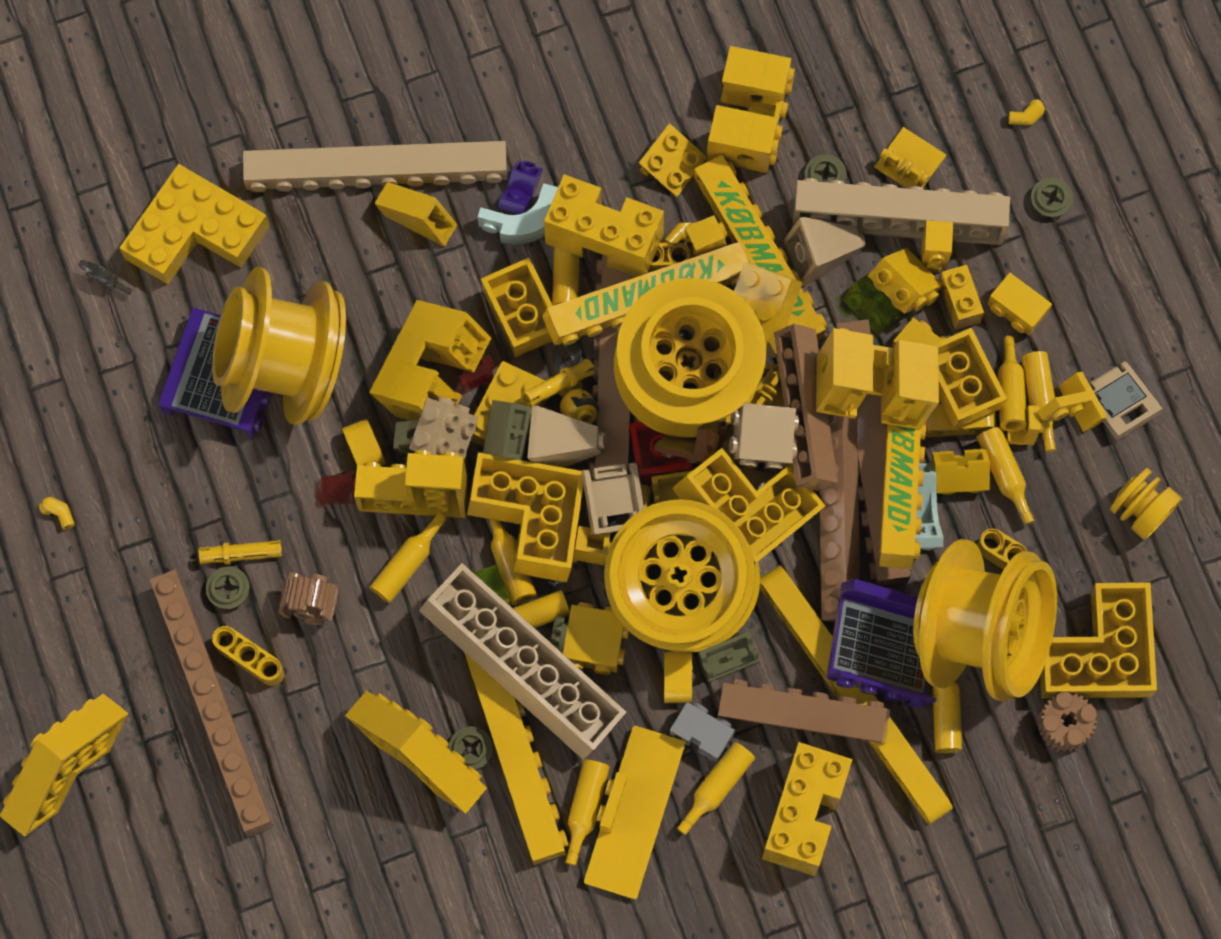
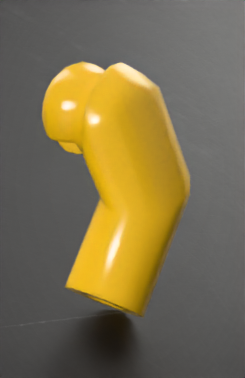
[1008,99,1045,126]
[663,222,695,243]
[39,497,75,530]

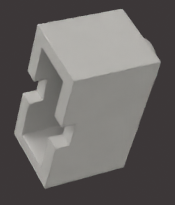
[670,702,735,763]

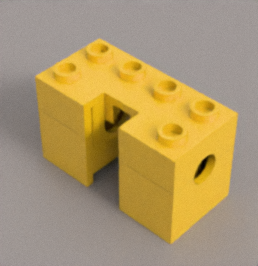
[707,46,795,174]
[544,174,664,277]
[369,300,491,421]
[816,328,939,430]
[762,742,853,876]

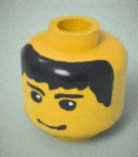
[560,388,599,424]

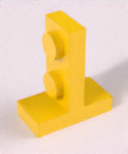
[1037,372,1108,432]

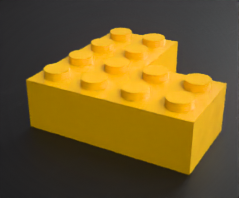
[120,163,270,284]
[672,448,825,564]
[354,450,469,518]
[467,453,583,582]
[1040,583,1157,698]
[345,690,487,814]
[0,693,129,837]

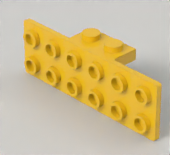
[584,726,686,900]

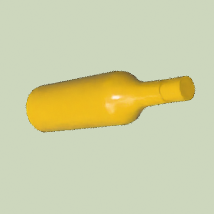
[552,247,580,306]
[997,336,1027,432]
[1021,351,1056,453]
[976,427,1034,526]
[369,513,447,604]
[489,519,537,605]
[512,590,570,628]
[932,682,963,753]
[677,742,755,835]
[565,759,610,866]

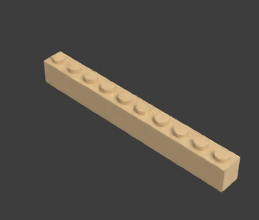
[243,141,507,192]

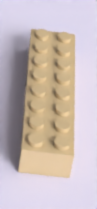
[793,178,1010,245]
[419,563,626,760]

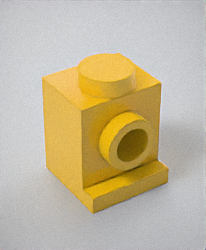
[572,526,611,566]

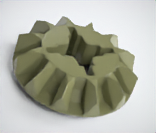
[805,154,847,183]
[1030,178,1073,219]
[206,567,250,610]
[551,616,568,654]
[449,726,493,770]

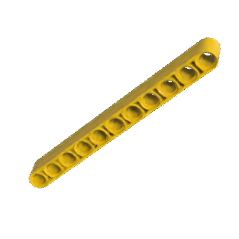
[760,565,953,825]

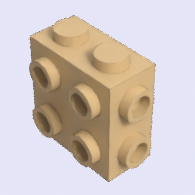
[409,396,478,459]
[729,403,799,469]

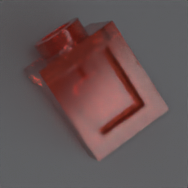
[459,355,495,394]
[321,471,356,505]

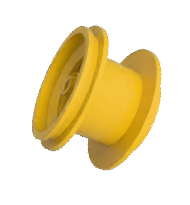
[212,267,346,425]
[614,278,766,438]
[604,499,760,652]
[913,539,1057,701]

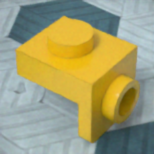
[1007,406,1044,445]

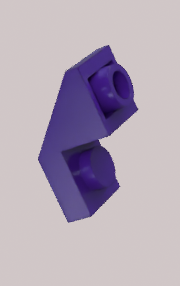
[498,161,543,215]

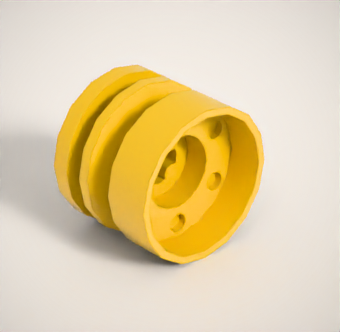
[1109,468,1183,540]

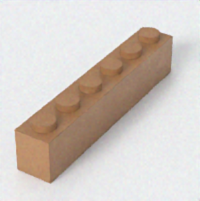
[774,324,838,491]
[718,679,890,744]

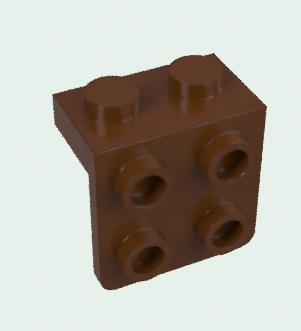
[654,418,728,464]

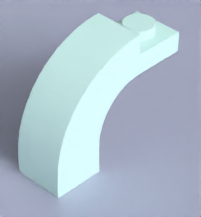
[478,183,558,245]
[915,463,944,550]

